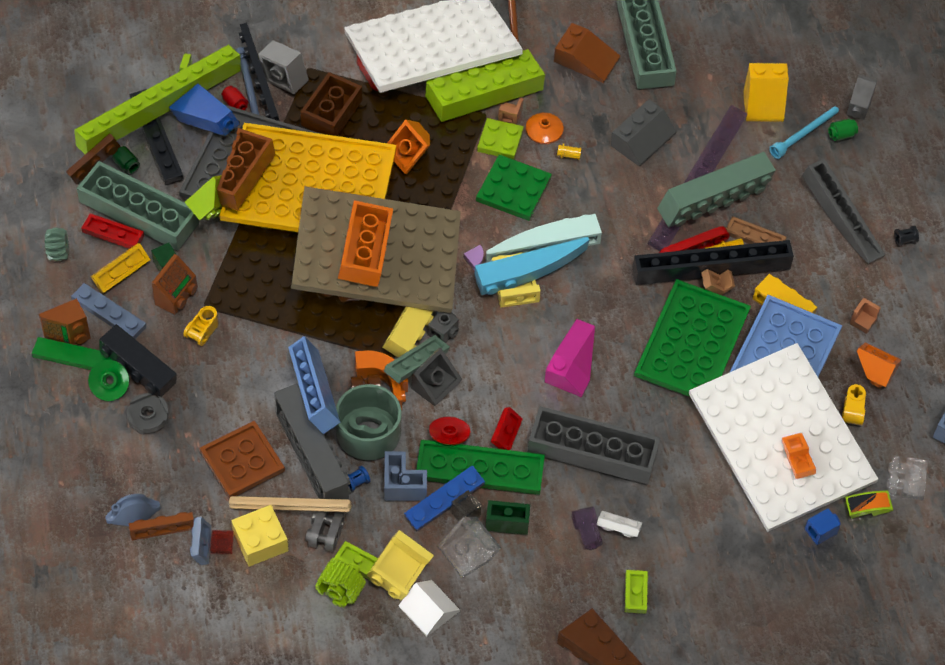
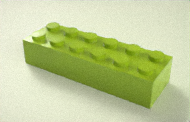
[425,49,545,122]

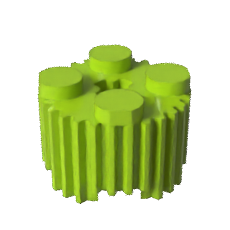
[315,558,366,608]

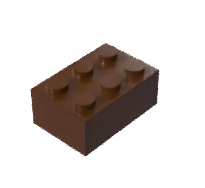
[300,72,362,136]

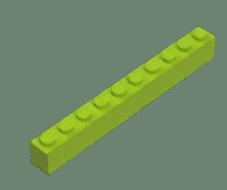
[74,44,241,154]

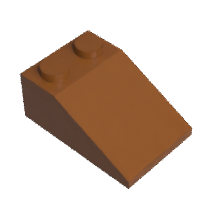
[554,23,620,83]

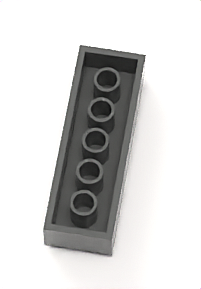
[274,383,351,499]
[528,406,660,485]

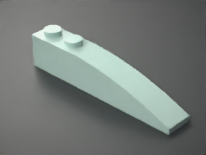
[486,214,602,263]

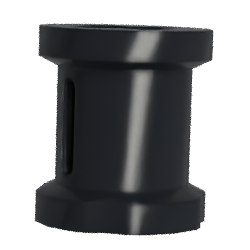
[894,225,919,246]

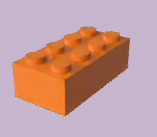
[338,200,393,287]

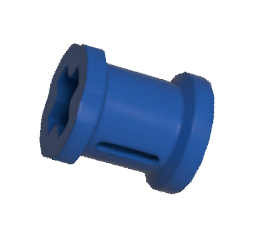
[348,465,370,492]

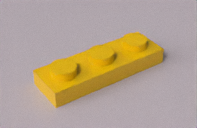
[90,243,151,293]

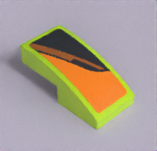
[845,491,894,519]

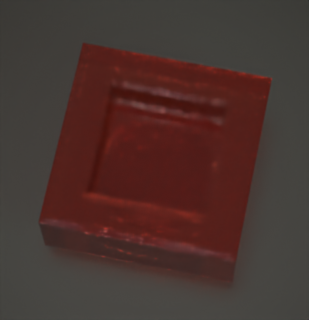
[210,530,234,554]

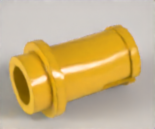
[557,143,581,160]

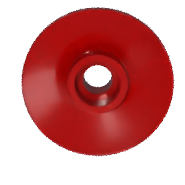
[429,417,471,445]

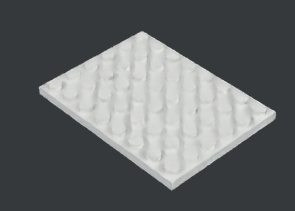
[344,0,523,93]
[689,343,878,532]

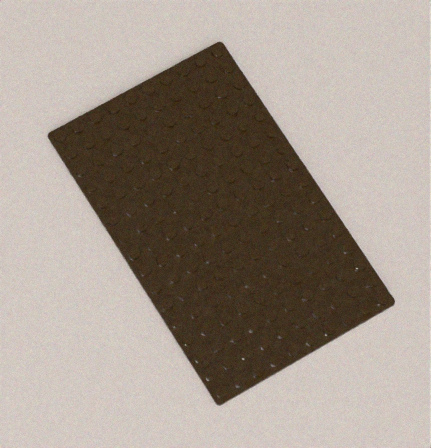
[204,68,486,359]

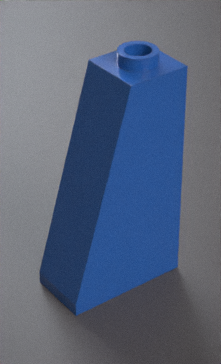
[169,84,240,136]

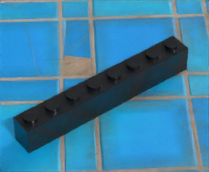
[632,240,794,285]

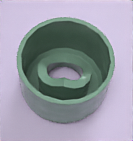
[336,384,402,461]

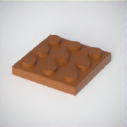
[199,420,285,499]

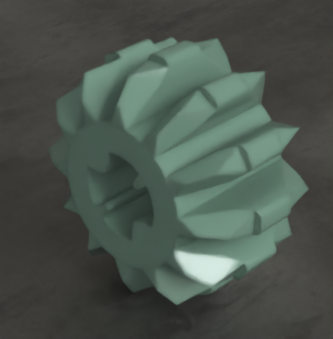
[45,227,69,261]

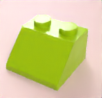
[185,175,222,220]

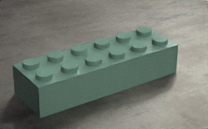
[617,0,677,89]
[657,152,776,228]
[77,161,199,251]

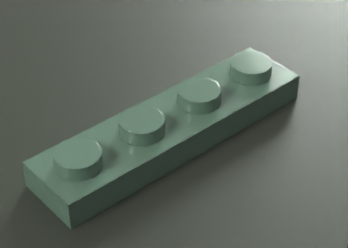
[384,335,450,383]

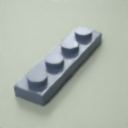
[71,283,147,339]

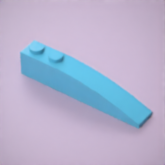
[474,237,589,295]

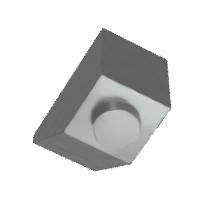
[847,75,877,120]

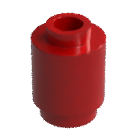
[221,86,248,111]

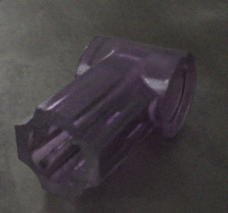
[572,506,603,550]

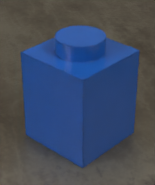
[805,508,841,545]

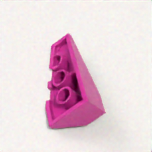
[545,319,595,397]

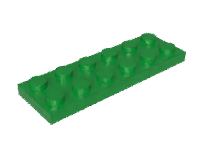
[416,439,545,495]

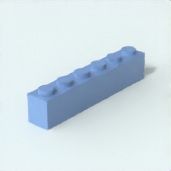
[288,336,340,434]

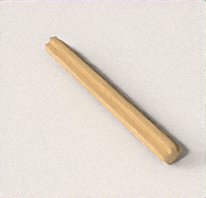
[229,496,352,512]

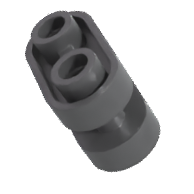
[305,511,345,552]

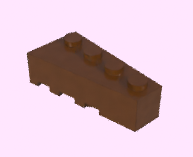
[557,608,643,665]

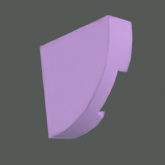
[464,245,483,271]

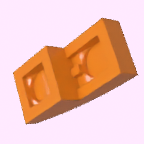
[782,432,816,479]

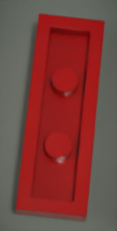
[81,213,144,249]

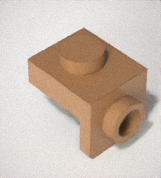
[701,269,735,295]

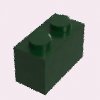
[485,500,531,535]

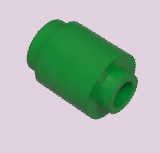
[828,119,858,141]

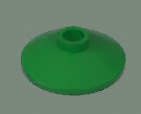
[88,360,130,401]

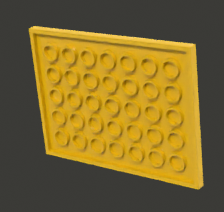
[219,123,396,232]

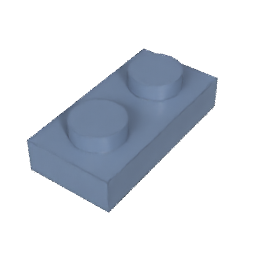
[190,517,212,565]

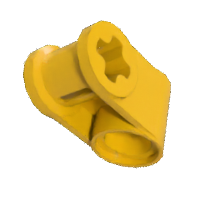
[183,306,219,346]
[842,384,866,426]

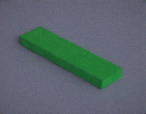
[31,337,112,370]

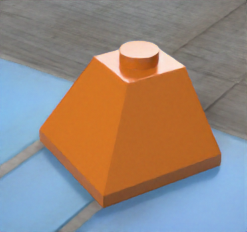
[387,119,430,174]
[857,342,902,388]

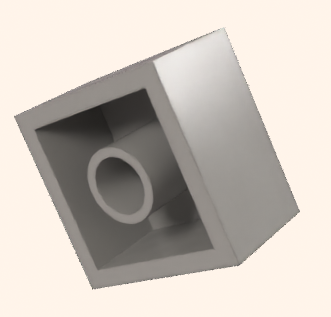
[258,40,308,94]

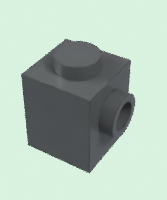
[428,312,459,343]

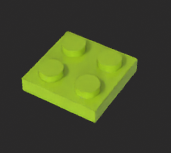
[477,118,524,160]

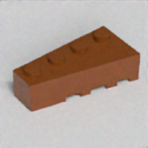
[217,128,276,211]

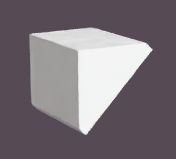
[399,580,460,637]

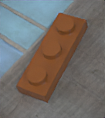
[129,512,194,540]

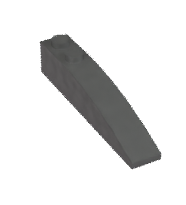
[802,159,885,264]

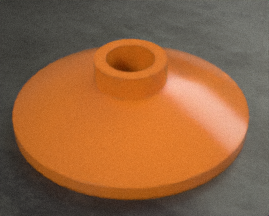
[526,113,564,144]

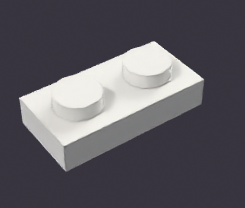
[597,511,642,537]

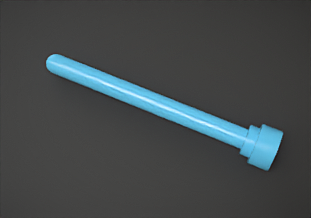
[769,106,839,159]

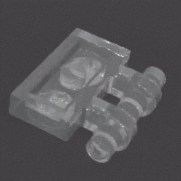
[887,456,928,500]

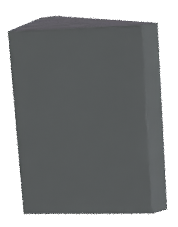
[412,348,462,406]

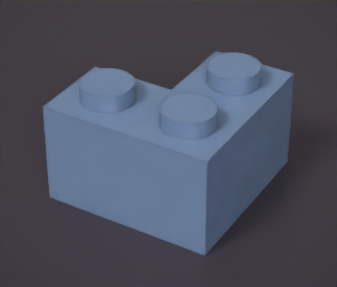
[384,451,427,501]

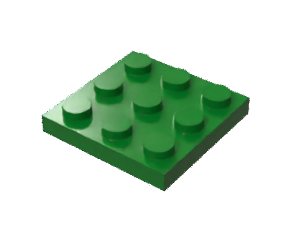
[476,154,552,221]

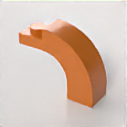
[355,350,408,411]

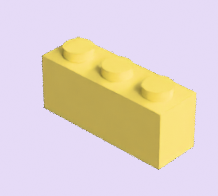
[382,306,434,357]

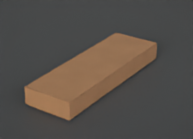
[726,216,787,244]

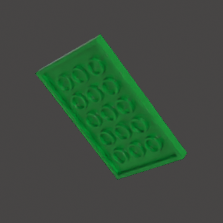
[634,279,751,397]

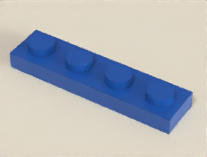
[404,465,485,532]

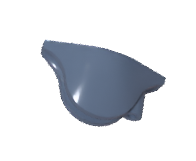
[105,494,161,526]

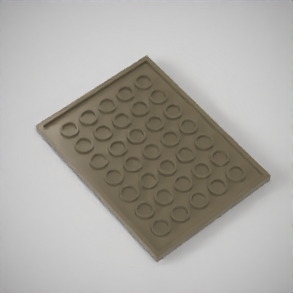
[291,186,461,313]

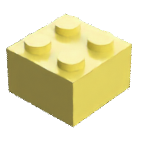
[231,505,288,567]

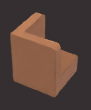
[498,97,524,125]
[850,298,881,334]

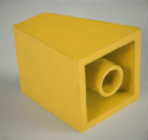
[743,63,789,122]

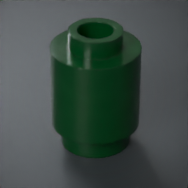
[112,146,140,174]

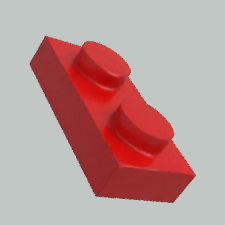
[491,407,523,450]

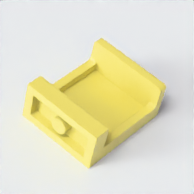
[492,252,541,308]
[366,530,434,600]

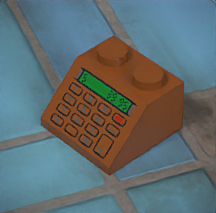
[152,254,198,315]
[39,298,91,345]

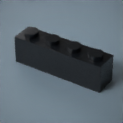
[99,324,177,397]

